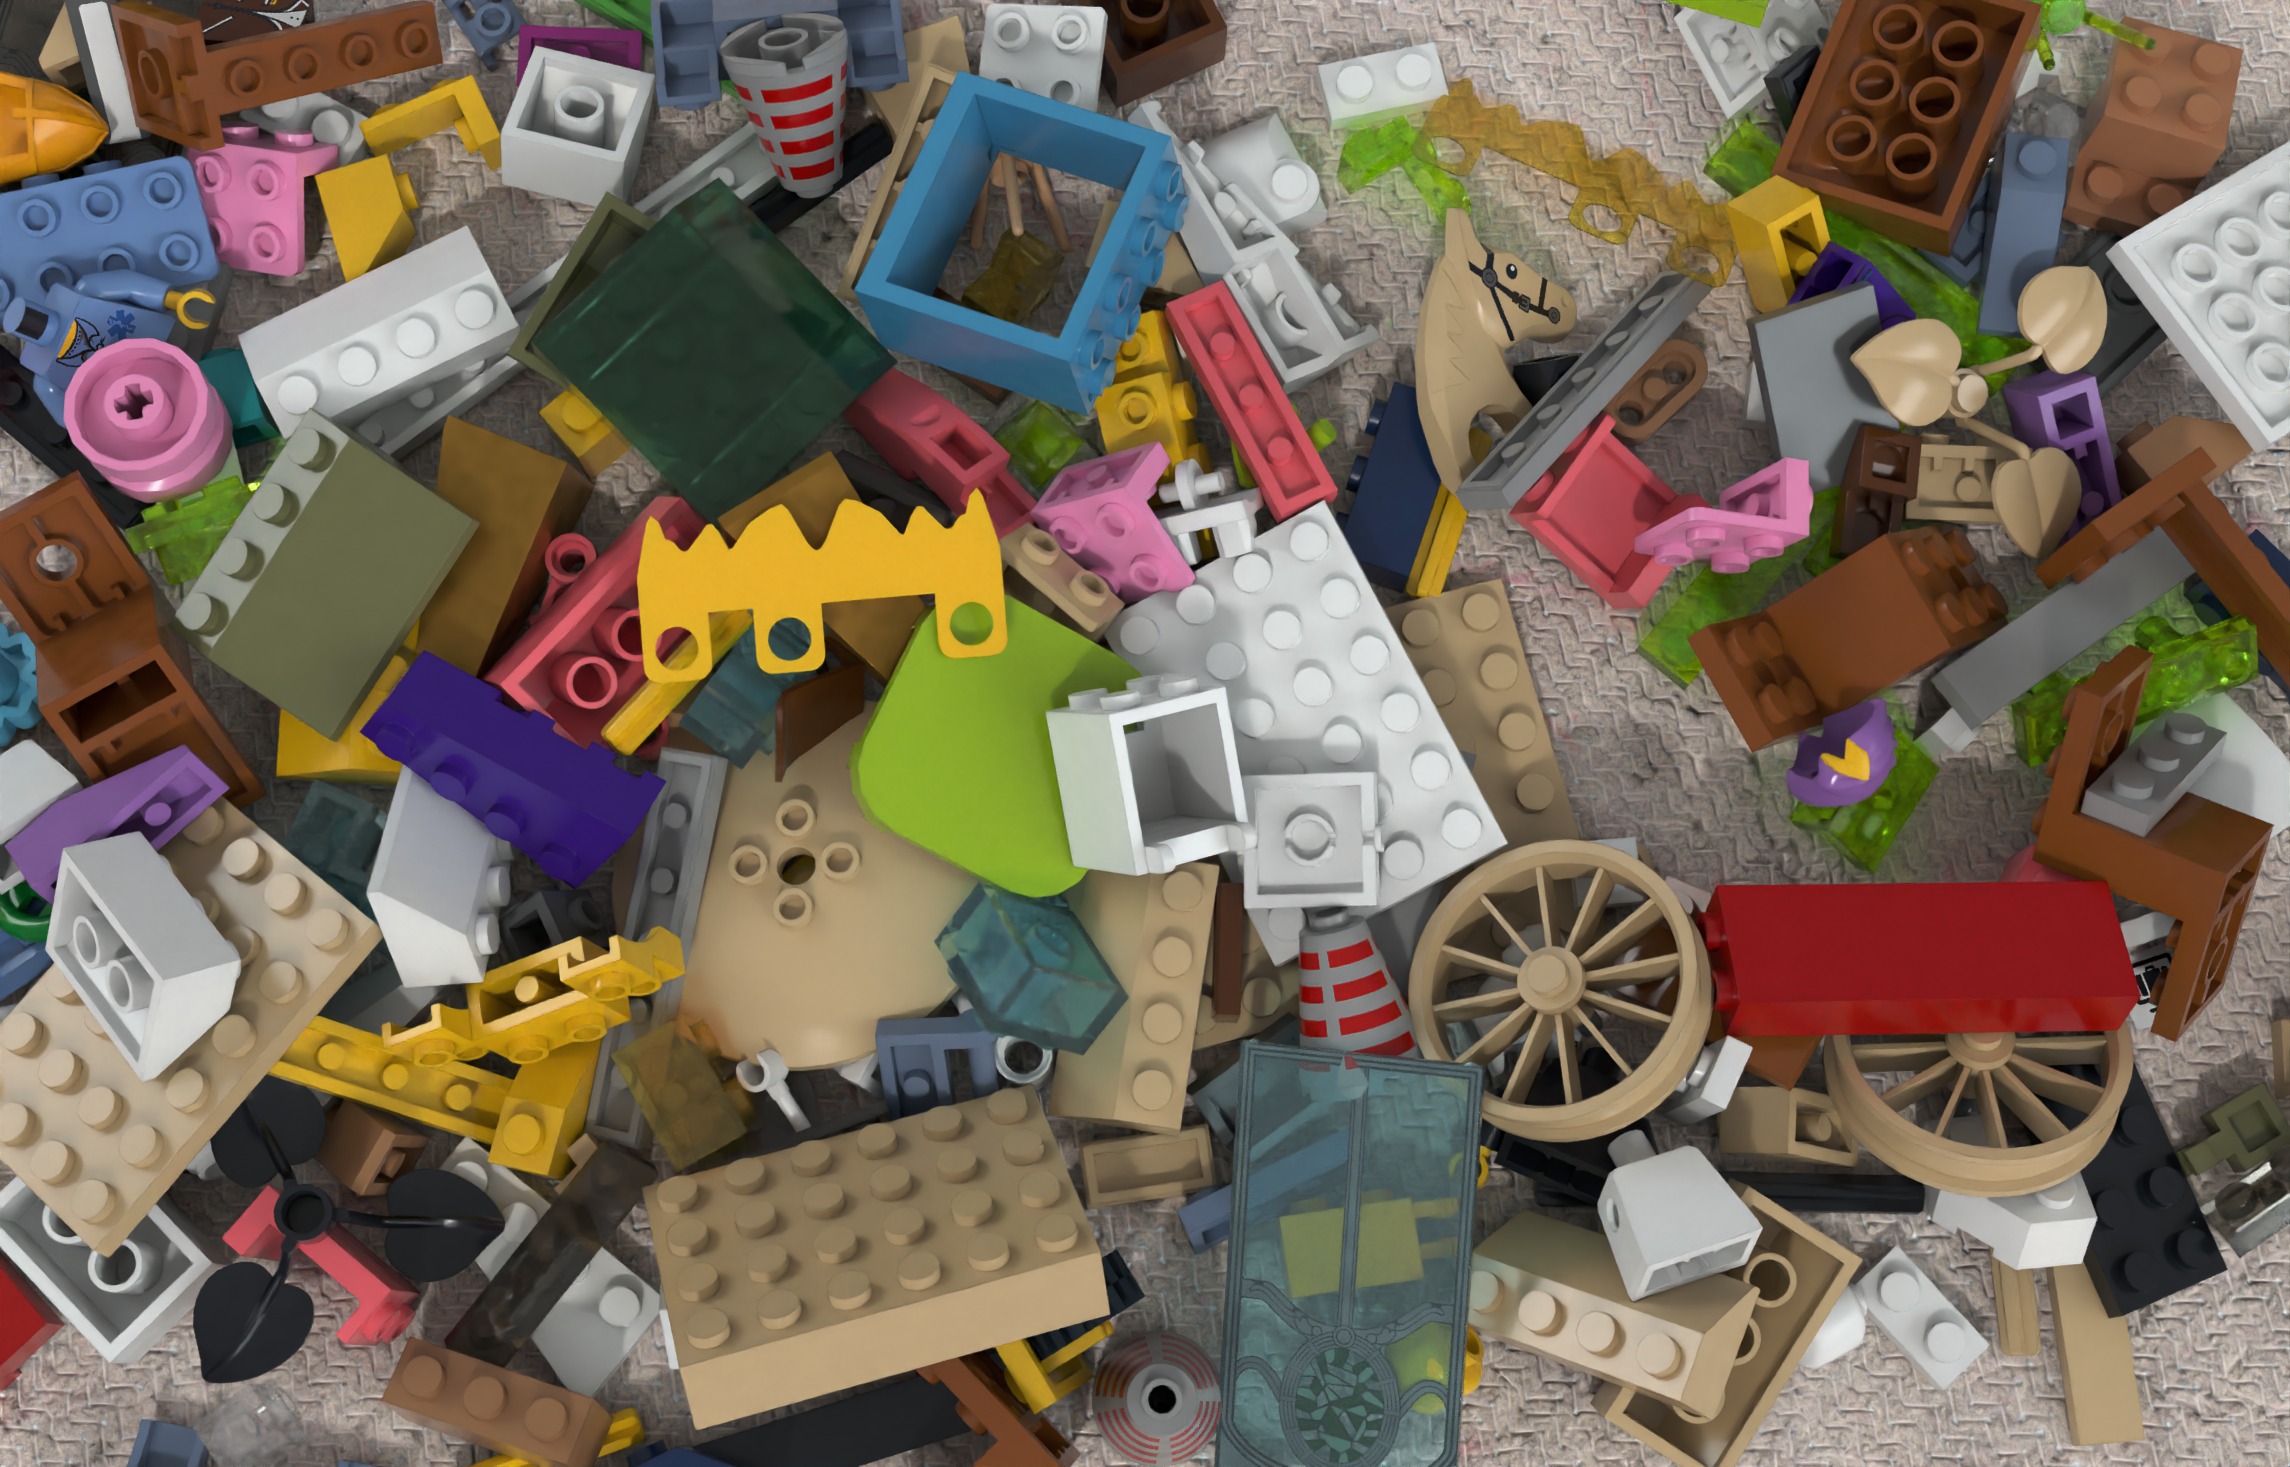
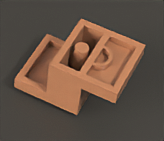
[2061,16,2243,237]

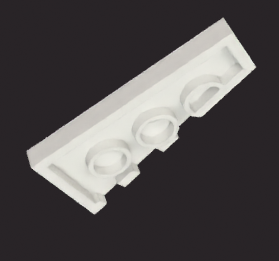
[439,1137,660,1398]

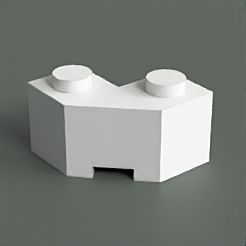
[1923,1115,2098,1270]

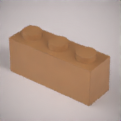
[381,1336,614,1467]

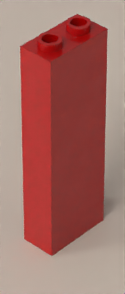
[1696,881,2141,1037]

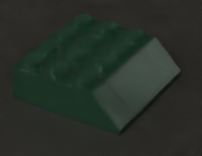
[531,177,898,534]

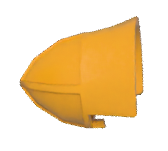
[0,71,109,187]

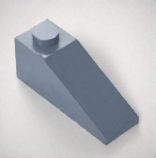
[1976,132,2070,339]

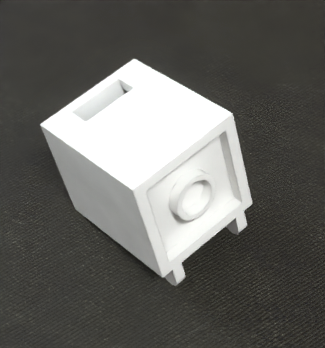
[1046,675,1257,876]

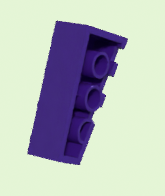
[359,650,667,890]

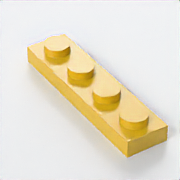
[267,1015,514,1146]

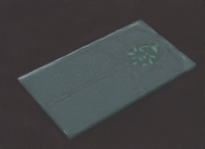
[1214,1039,1486,1467]

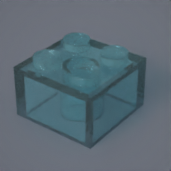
[934,882,1129,1055]

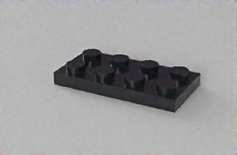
[2021,1062,2228,1319]

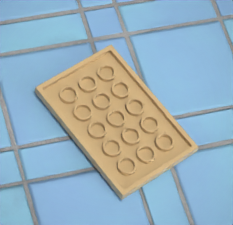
[0,795,384,1258]

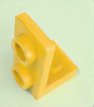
[359,74,501,171]

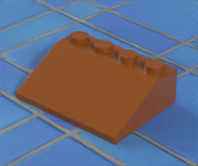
[1769,0,2042,258]

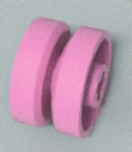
[63,338,233,503]

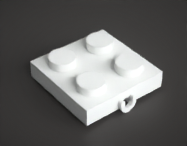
[1236,771,1384,909]

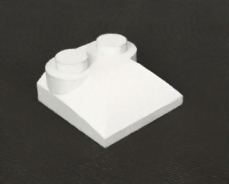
[1198,113,1328,237]

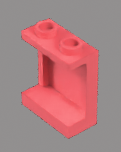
[1509,412,1714,609]
[221,1184,422,1346]

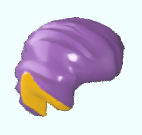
[1786,698,1899,807]

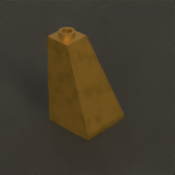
[416,415,595,680]
[717,450,926,688]

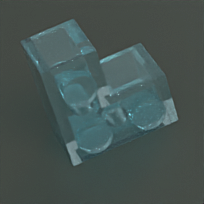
[282,779,393,961]

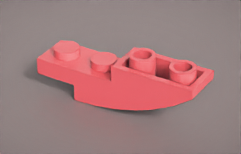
[826,362,1040,542]

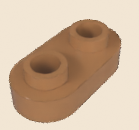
[1600,339,1708,446]

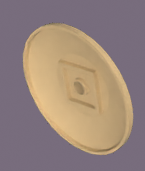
[612,697,998,1071]

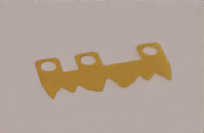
[1411,77,1738,288]

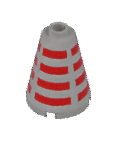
[720,13,848,198]
[1299,907,1425,1101]
[1092,1331,1223,1467]

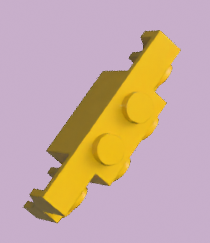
[1045,310,1220,562]
[381,926,686,1068]

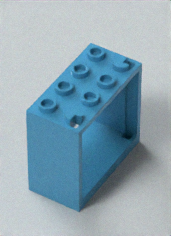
[854,70,1190,417]

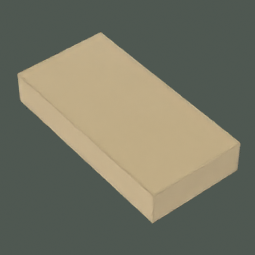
[1078,1124,1217,1210]

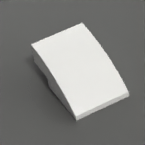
[2128,660,2290,839]

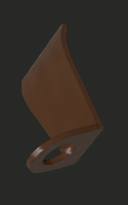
[775,636,865,782]

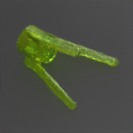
[2027,0,2156,71]

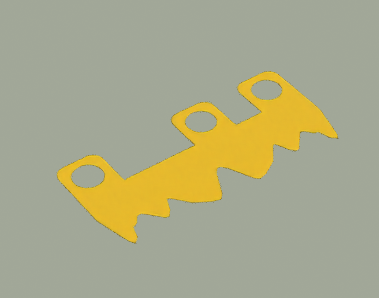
[637,487,1008,683]

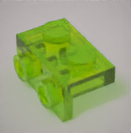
[125,475,261,585]
[1789,724,1940,872]

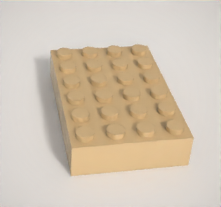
[642,1084,1110,1430]

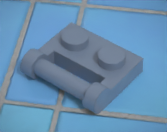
[875,1008,999,1122]

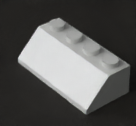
[237,225,521,442]

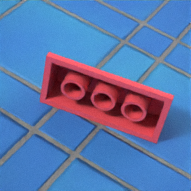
[480,496,749,752]

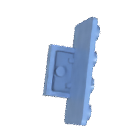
[0,156,220,327]

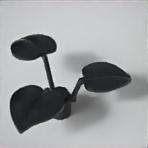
[193,1074,505,1384]

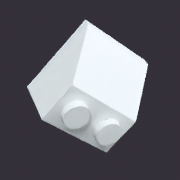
[500,45,655,207]

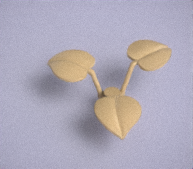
[1850,266,2107,560]

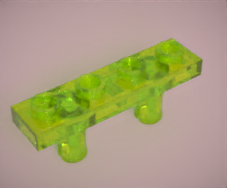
[2011,614,2259,768]

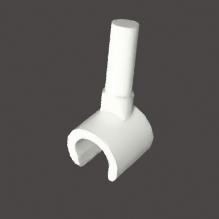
[736,1049,811,1135]

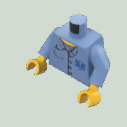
[3,268,216,429]

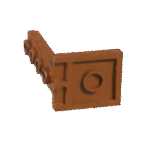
[110,0,443,152]
[2033,446,2290,688]

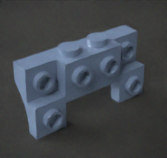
[650,0,909,111]

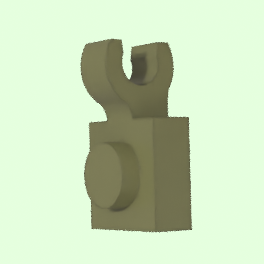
[2175,1082,2290,1178]

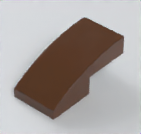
[1828,425,1922,560]

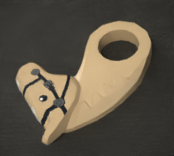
[1415,207,1577,511]

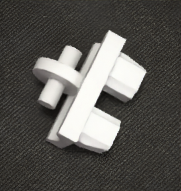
[1153,459,1264,566]

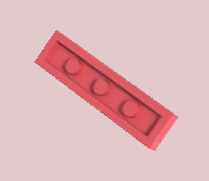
[1165,280,1338,525]

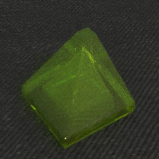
[994,400,1085,487]

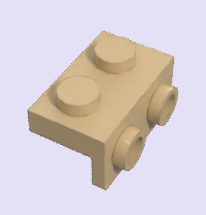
[999,522,1125,644]

